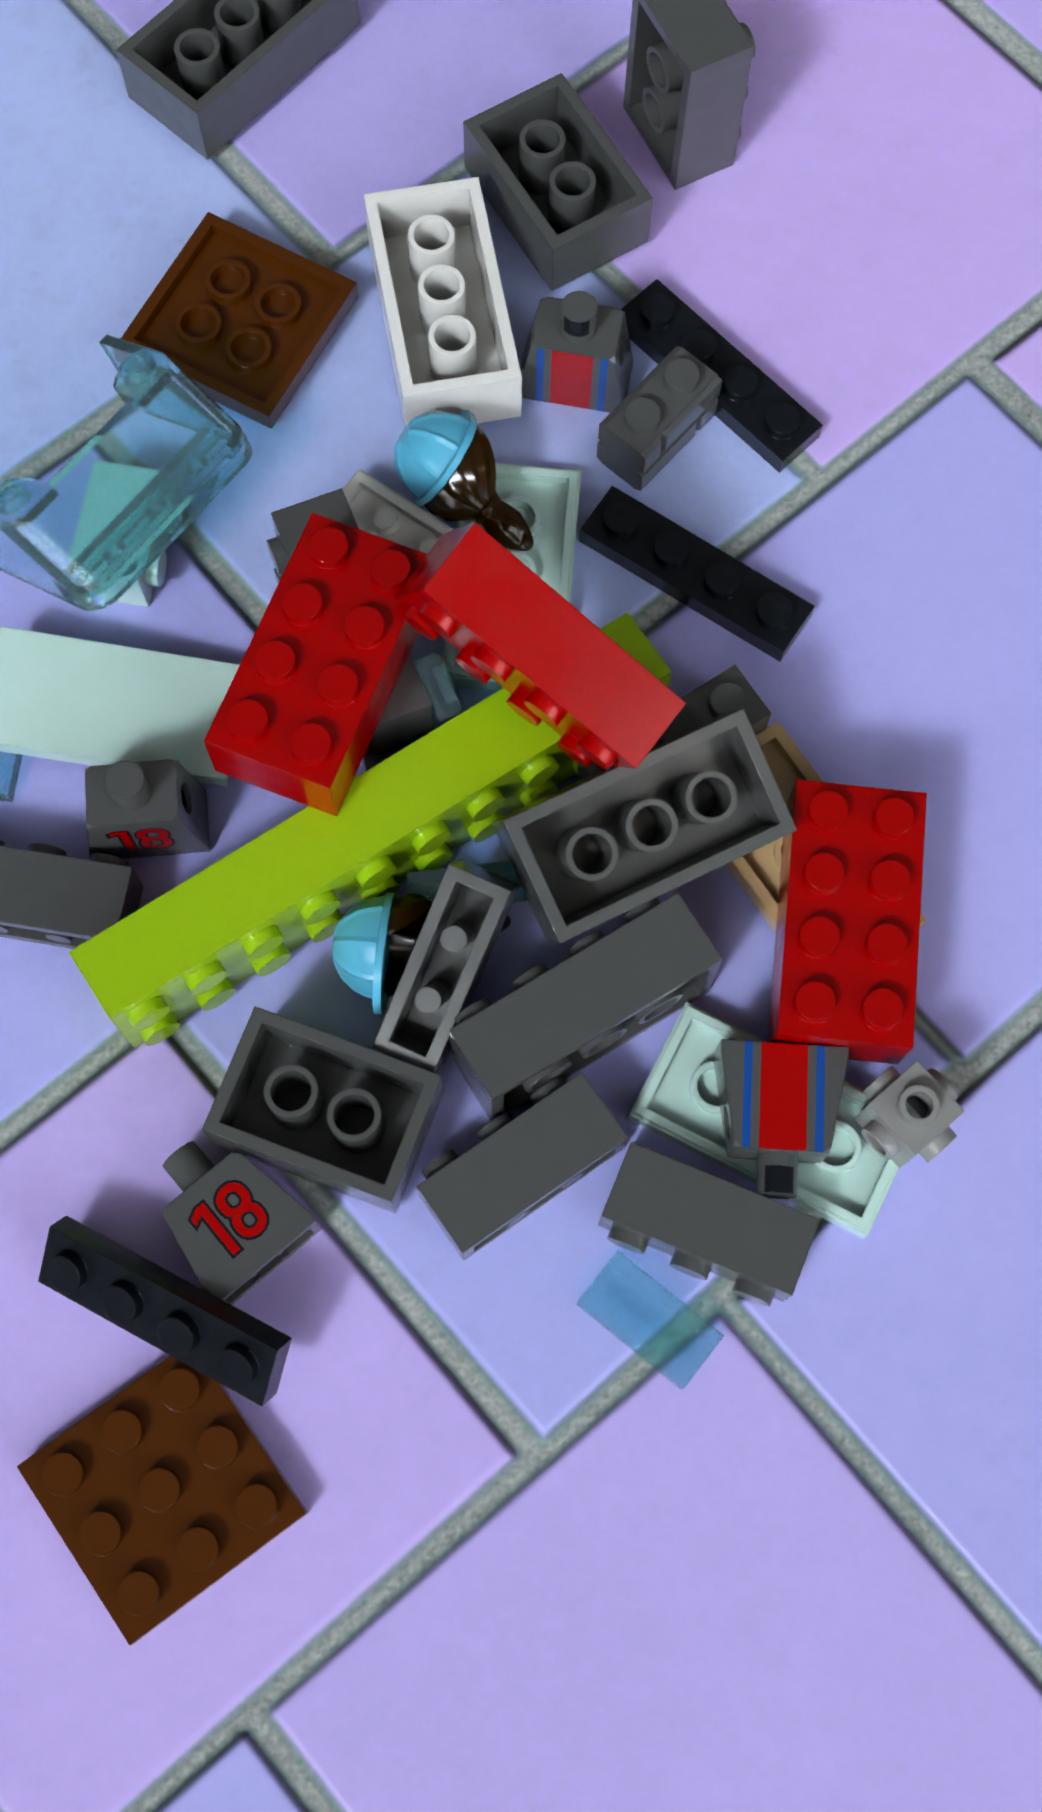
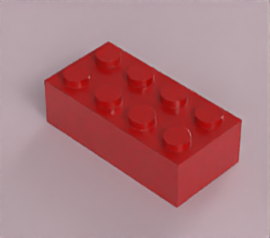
[204,512,427,816]
[394,522,686,770]
[768,779,927,1064]

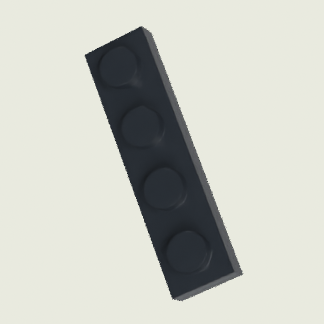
[620,279,823,473]
[579,486,815,662]
[38,1216,292,1406]

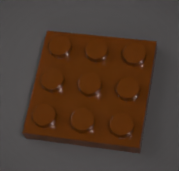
[118,212,359,429]
[17,1356,308,1645]

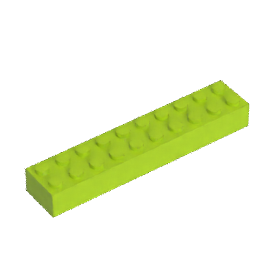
[69,612,671,1048]

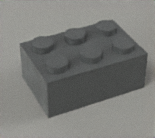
[623,0,755,190]
[463,73,653,291]
[202,1006,444,1213]

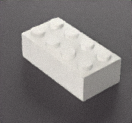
[364,177,522,426]

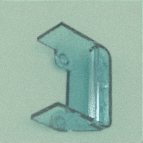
[0,335,253,611]

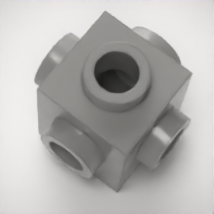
[854,1061,965,1168]

